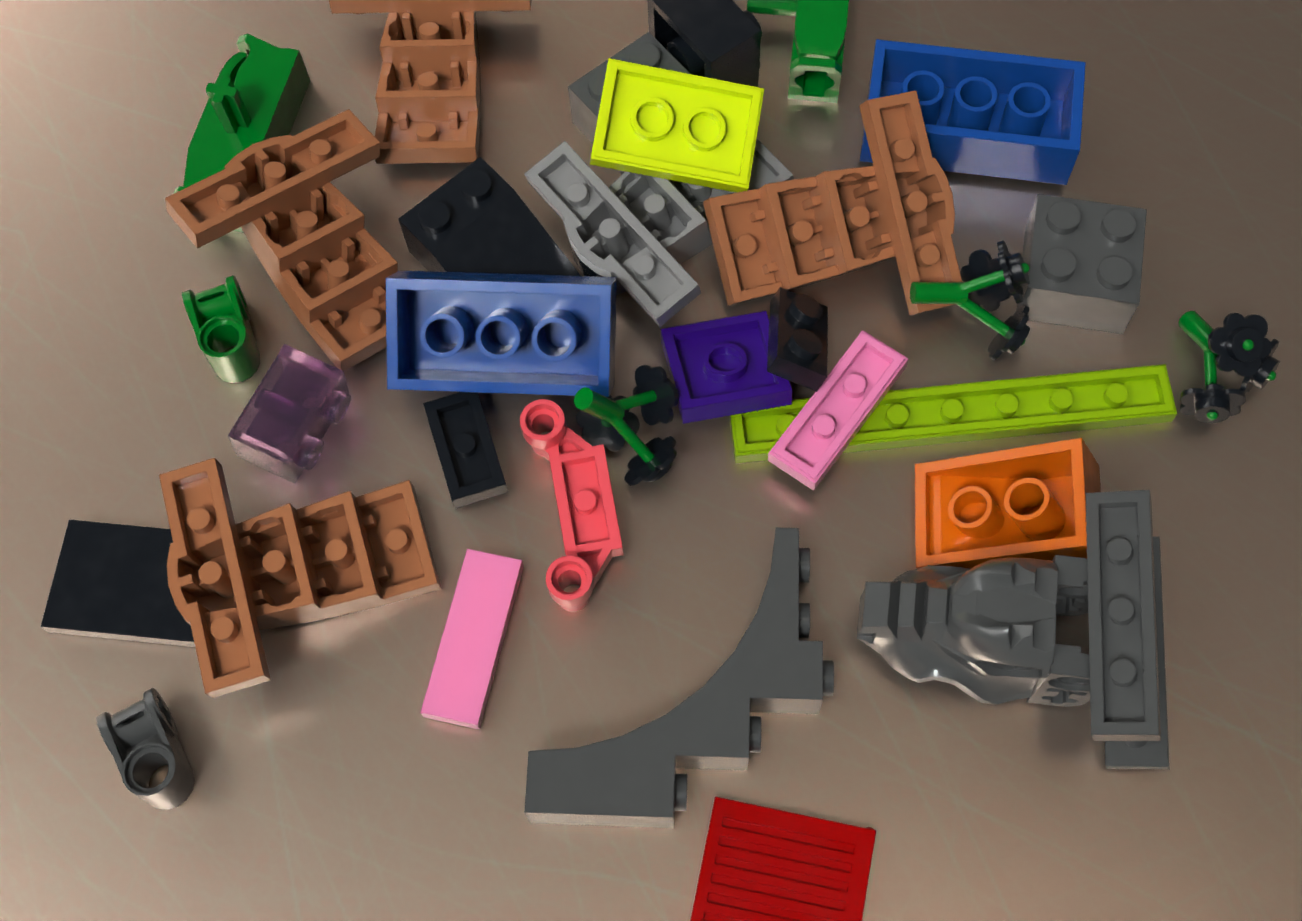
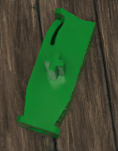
[747,0,849,103]
[173,33,310,233]

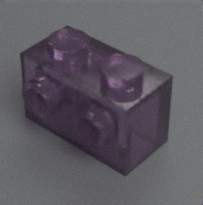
[228,344,351,484]

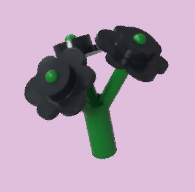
[910,240,1030,361]
[1178,311,1280,423]
[574,365,679,486]

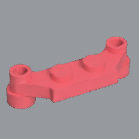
[520,399,624,612]

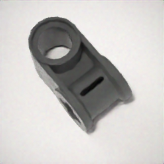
[96,688,195,810]

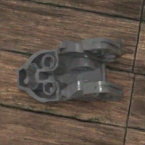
[857,555,1090,707]

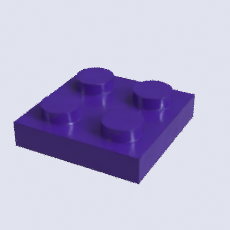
[660,311,792,424]

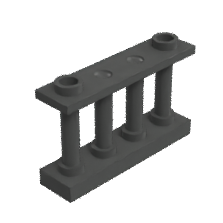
[1086,490,1170,769]

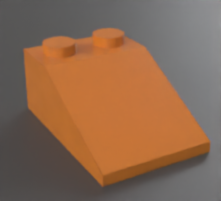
[915,438,1101,569]

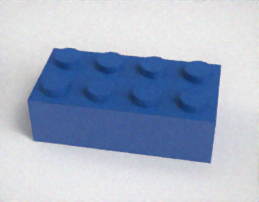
[860,39,1086,185]
[386,271,617,397]

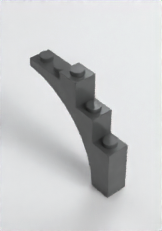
[524,527,834,828]

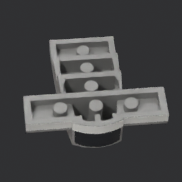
[524,139,794,327]

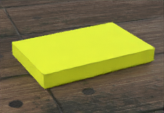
[589,58,764,193]

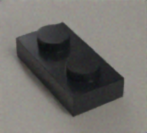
[767,287,828,392]
[423,392,508,509]

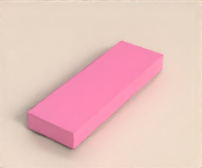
[768,330,909,491]
[420,549,524,730]

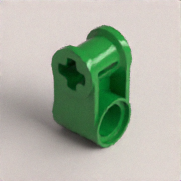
[182,275,260,383]

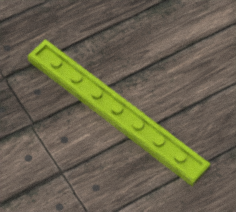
[729,364,1177,464]

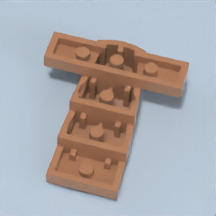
[329,0,532,164]
[703,91,962,316]
[165,109,398,373]
[159,458,442,698]

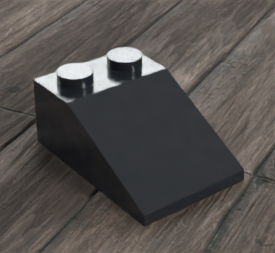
[398,157,581,276]

